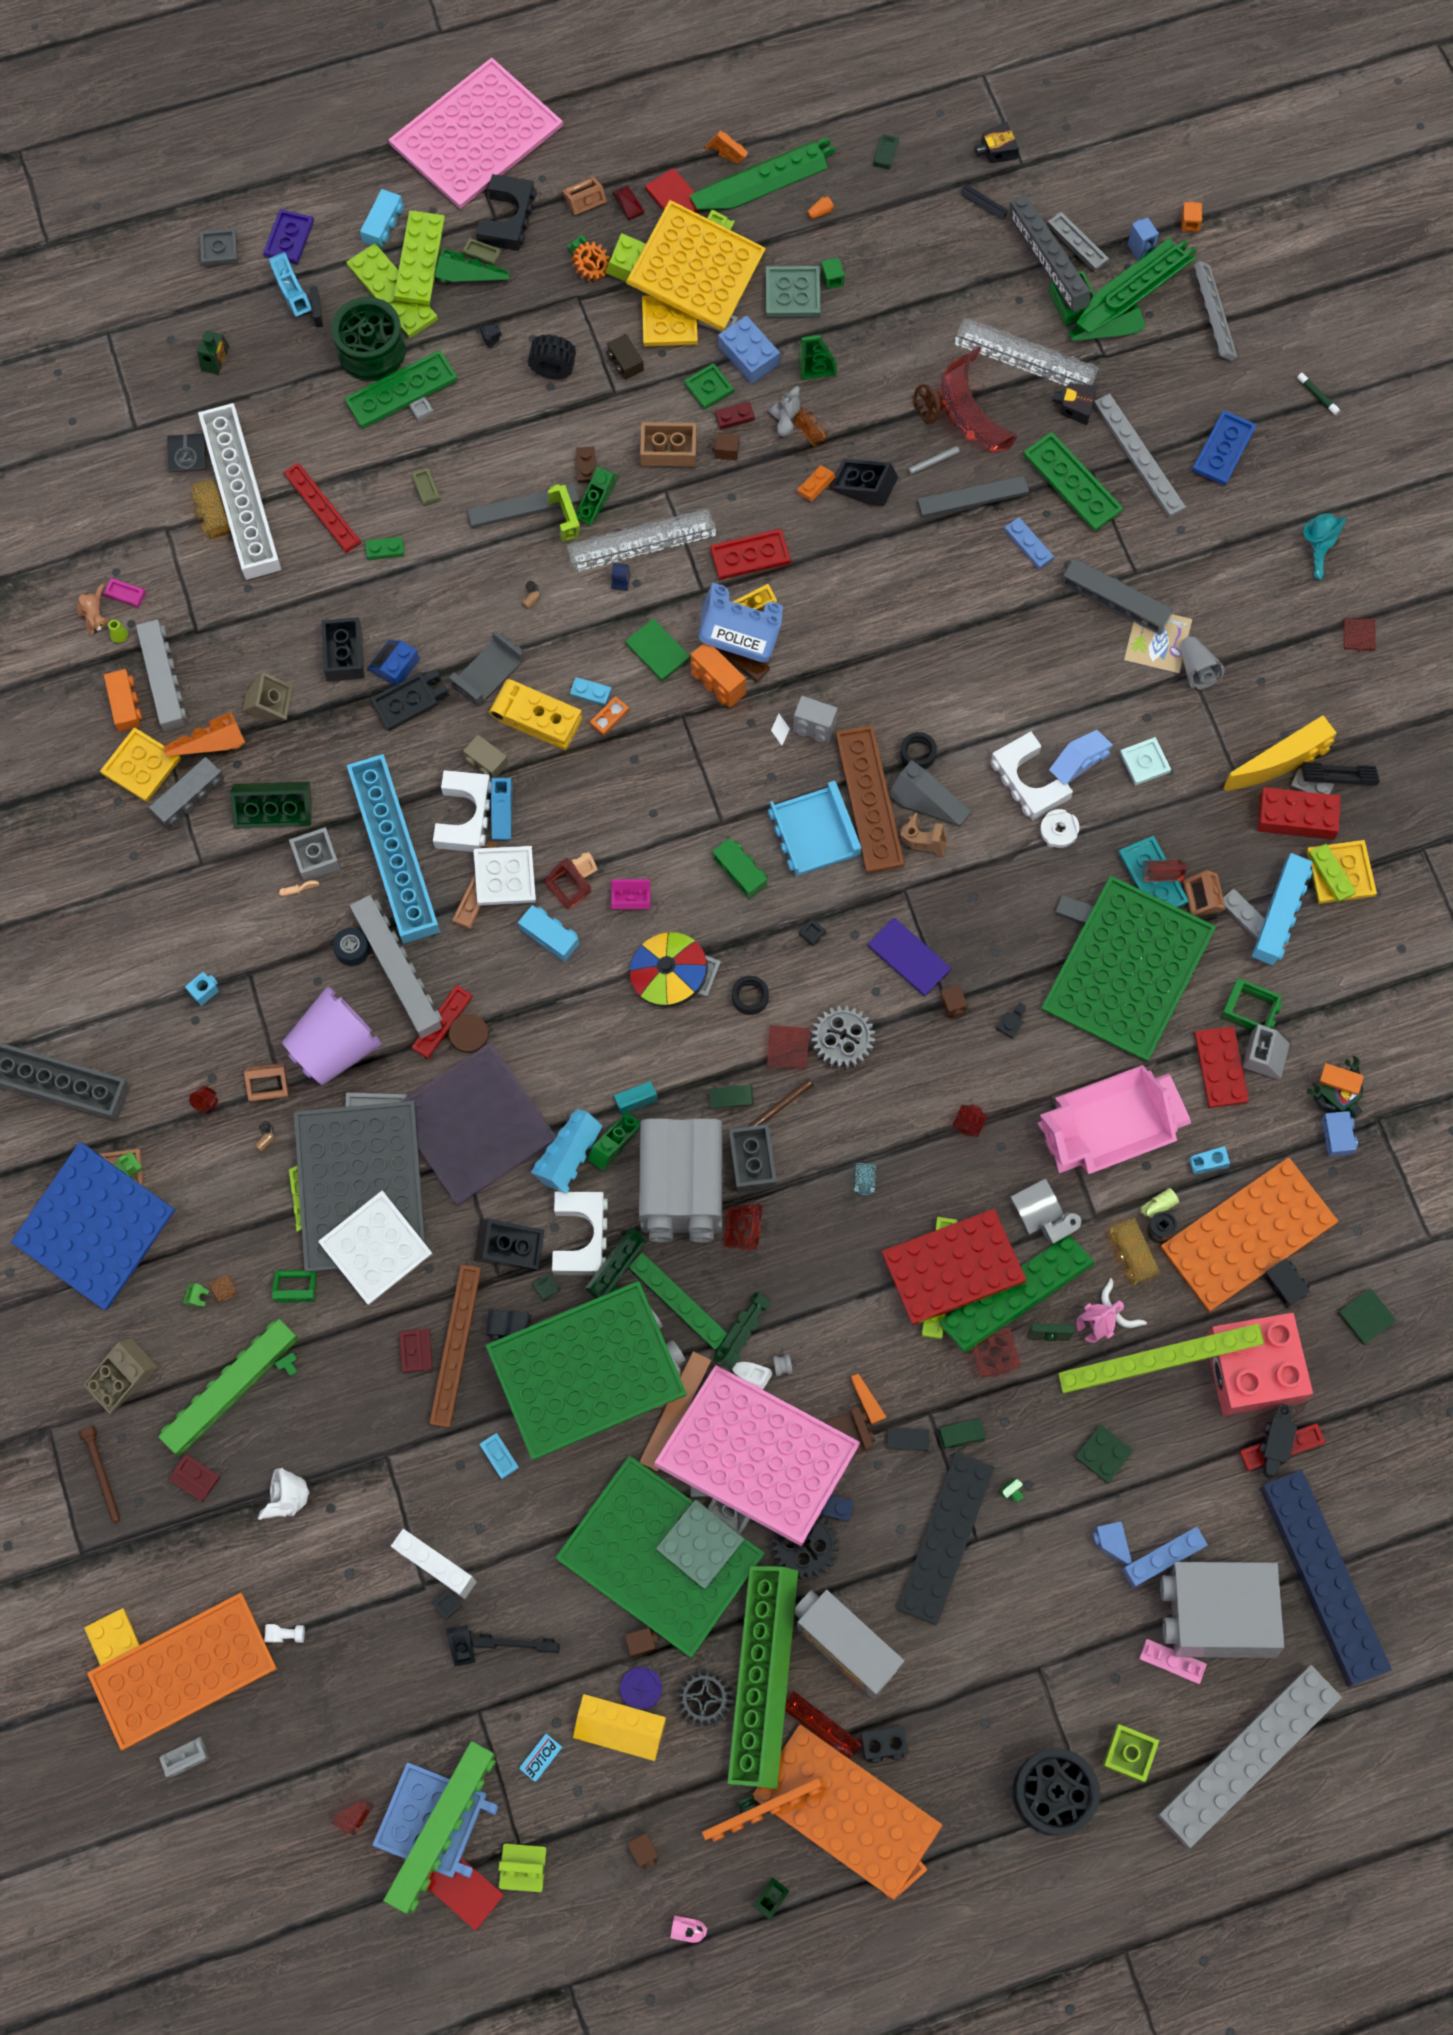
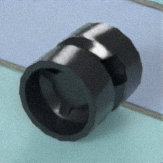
[1147,1211,1177,1244]

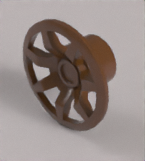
[913,384,945,424]

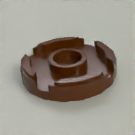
[449,1014,489,1053]

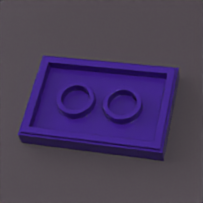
[263,209,314,265]

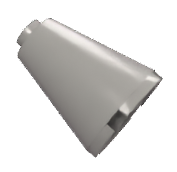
[1180,637,1225,689]

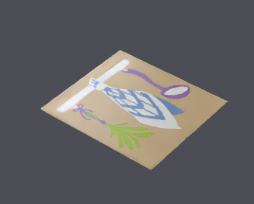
[1124,614,1192,673]

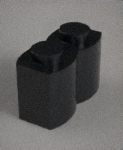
[486,1309,531,1341]

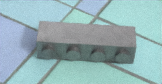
[149,757,224,829]

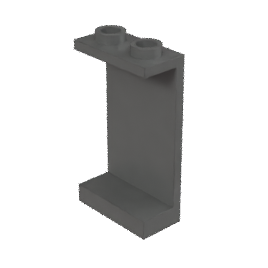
[449,631,524,707]

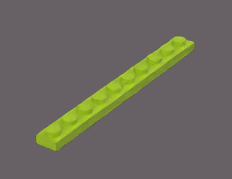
[1059,1323,1265,1394]

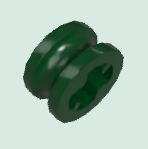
[736,1795,758,1814]

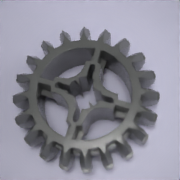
[676,1669,733,1728]

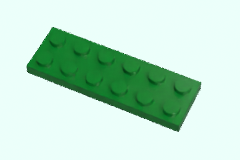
[344,350,458,429]
[1023,432,1124,532]

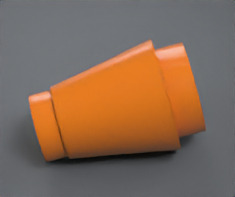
[807,196,834,220]

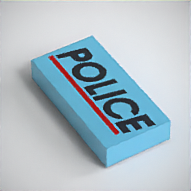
[519,1734,563,1782]

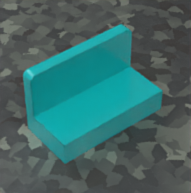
[614,1081,658,1115]

